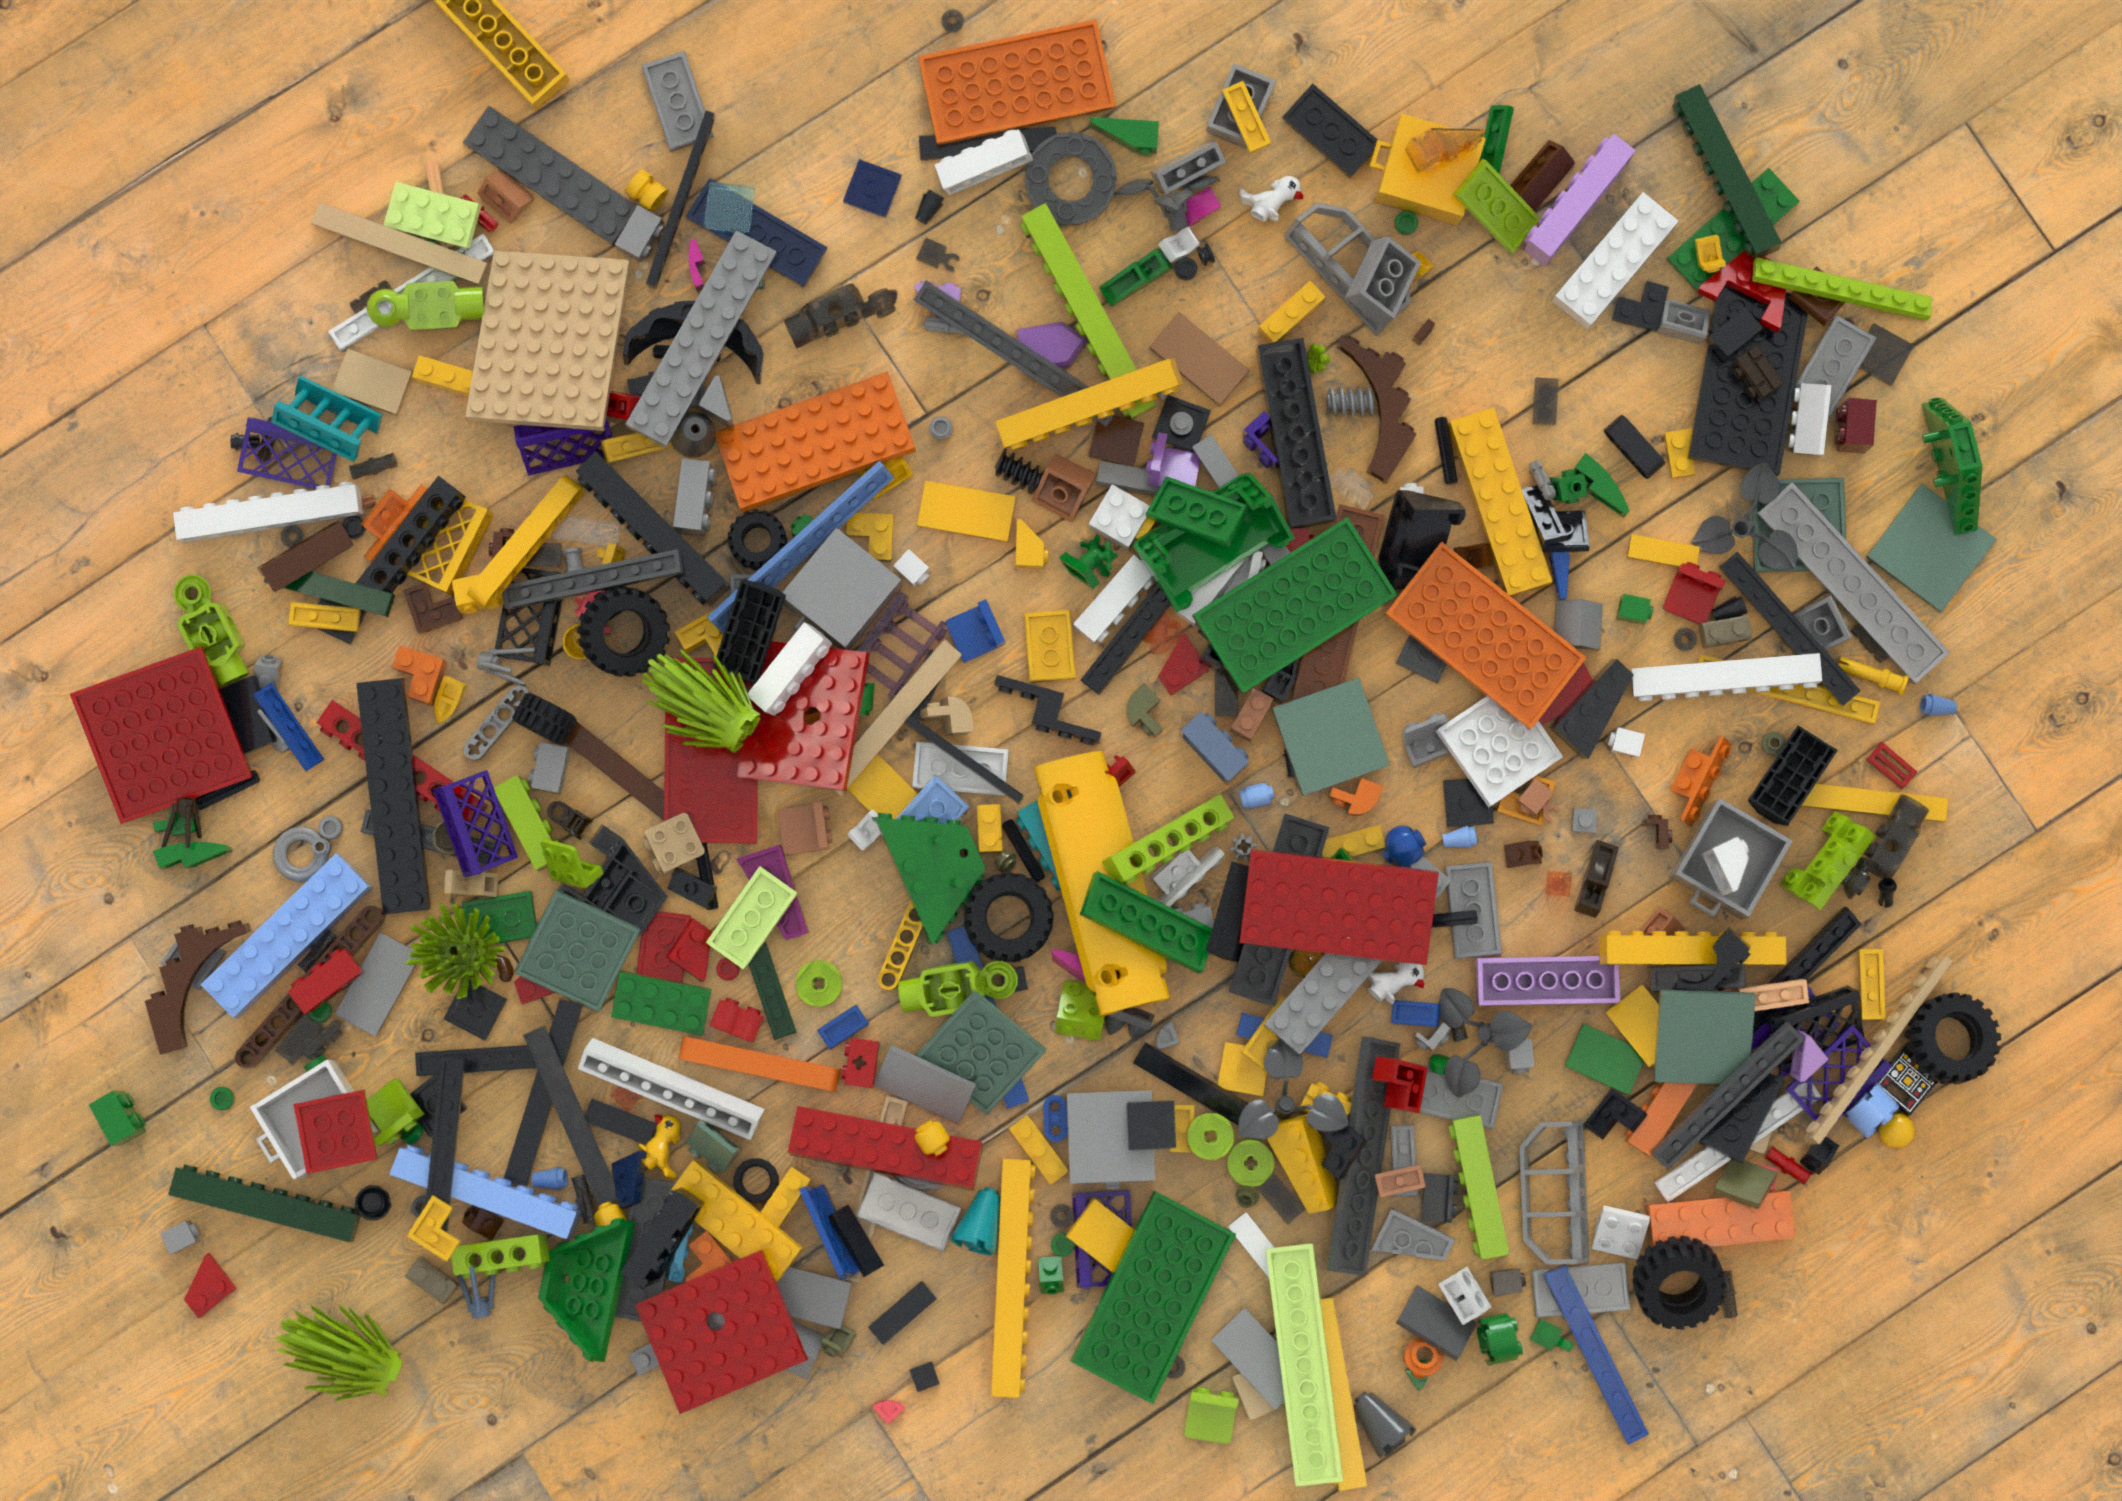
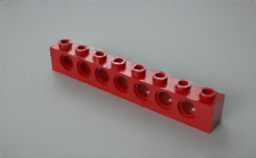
[316,700,488,825]

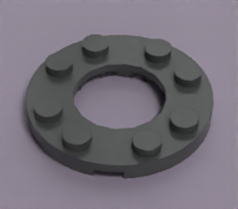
[1025,132,1117,225]

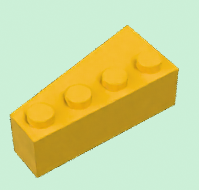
[1267,1114,1338,1214]

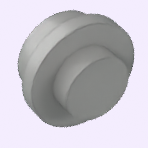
[1170,412,1193,435]
[929,417,952,440]

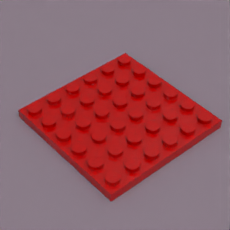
[70,646,253,824]

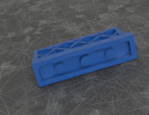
[799,1184,860,1280]

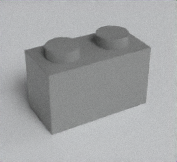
[615,205,664,262]
[529,742,571,795]
[1504,1039,1534,1074]

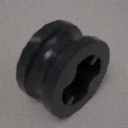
[1197,243,1215,267]

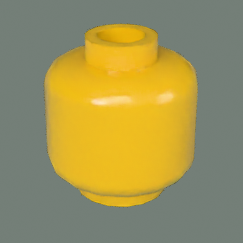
[914,1119,950,1156]
[594,1202,627,1227]

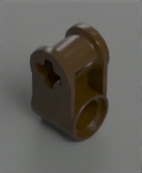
[547,801,593,840]

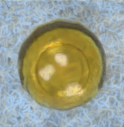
[1288,949,1325,979]

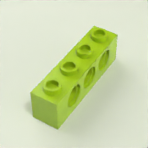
[451,1233,550,1279]

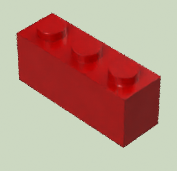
[288,948,365,1015]

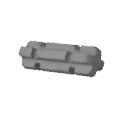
[1529,460,1556,500]

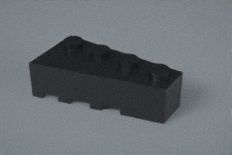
[1549,659,1634,759]
[620,1187,705,1288]

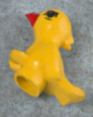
[637,1114,681,1179]

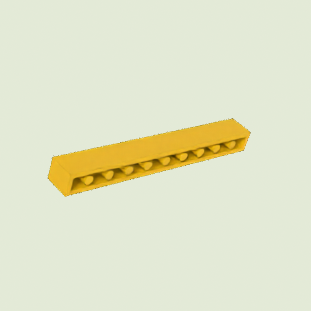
[991,1159,1036,1398]

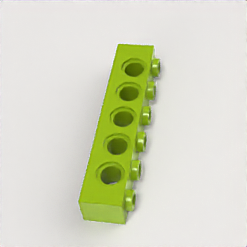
[1102,794,1234,886]

